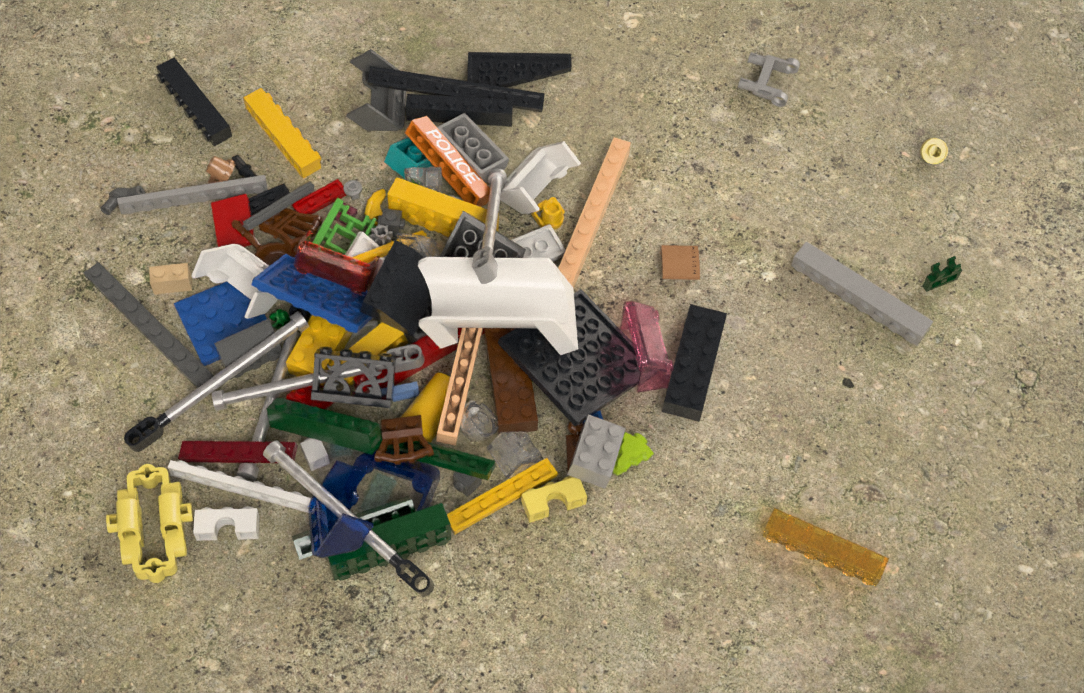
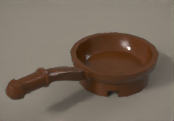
[231,220,297,266]

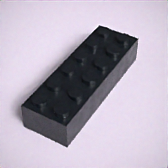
[662,304,727,422]

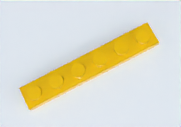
[447,458,558,535]

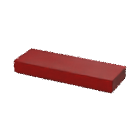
[291,179,347,214]

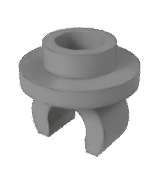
[344,180,362,200]

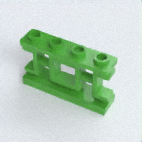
[303,198,377,280]

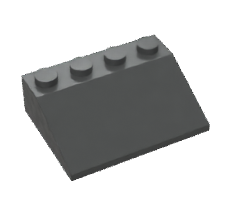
[439,211,526,258]

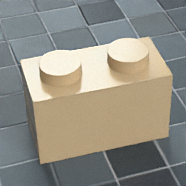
[149,263,192,295]

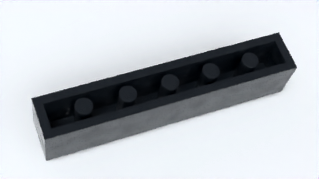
[156,57,232,147]
[406,94,513,127]

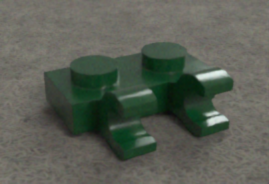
[922,256,962,292]

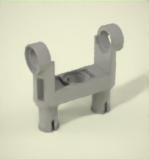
[738,52,800,107]

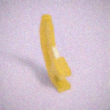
[364,188,386,226]

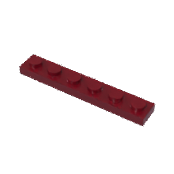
[178,441,298,463]

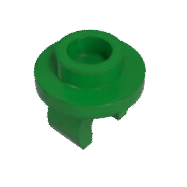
[269,309,290,329]

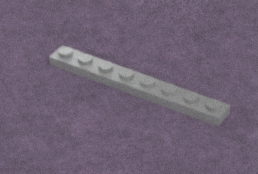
[117,175,268,214]

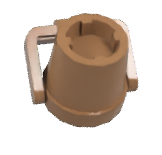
[206,156,235,184]

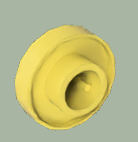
[920,138,948,164]

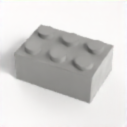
[567,414,626,489]

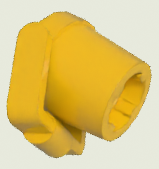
[531,197,565,230]

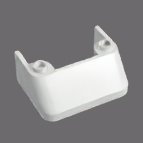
[500,141,581,214]
[191,244,278,319]

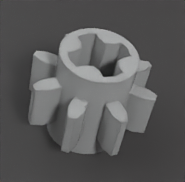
[370,224,393,246]

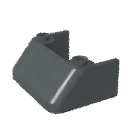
[346,49,406,131]

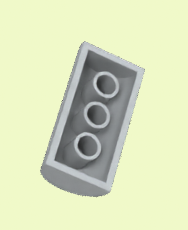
[437,113,509,182]

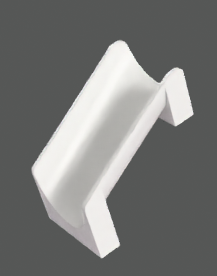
[418,257,578,355]

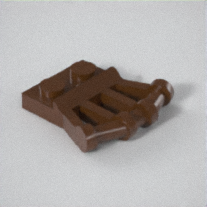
[259,208,323,250]
[375,415,434,465]

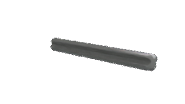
[243,181,315,231]

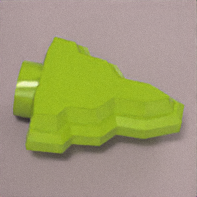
[612,432,654,476]

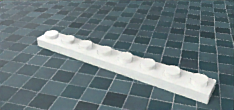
[168,460,326,517]

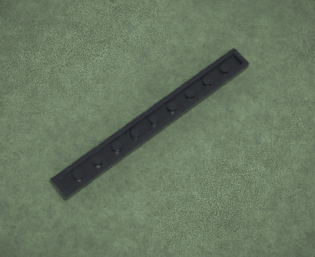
[368,66,545,112]

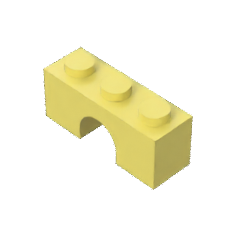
[521,476,587,523]

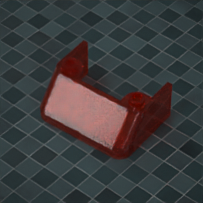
[294,231,380,294]

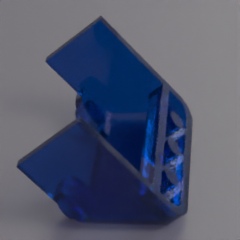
[344,449,440,511]
[308,460,373,558]

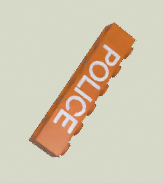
[405,116,490,207]

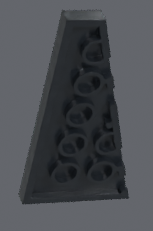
[467,52,572,88]

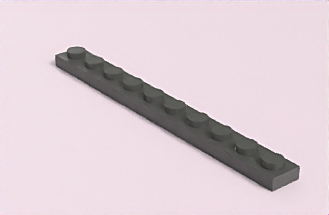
[84,262,214,388]

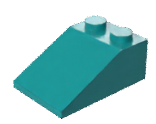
[384,137,434,181]

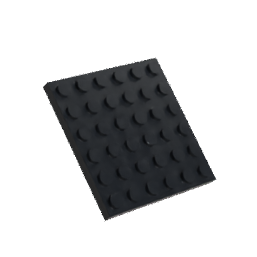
[498,289,658,427]

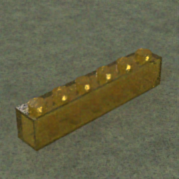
[762,508,889,586]

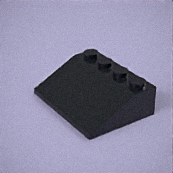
[360,240,431,337]

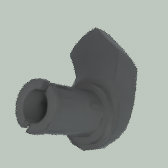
[100,185,146,215]

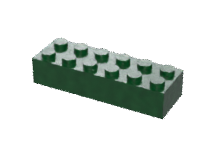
[323,503,451,581]

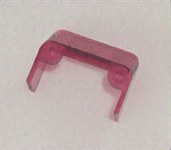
[620,300,673,393]

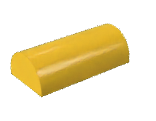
[400,372,450,443]

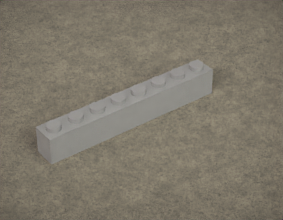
[791,242,933,346]

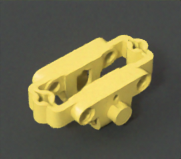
[106,464,193,583]

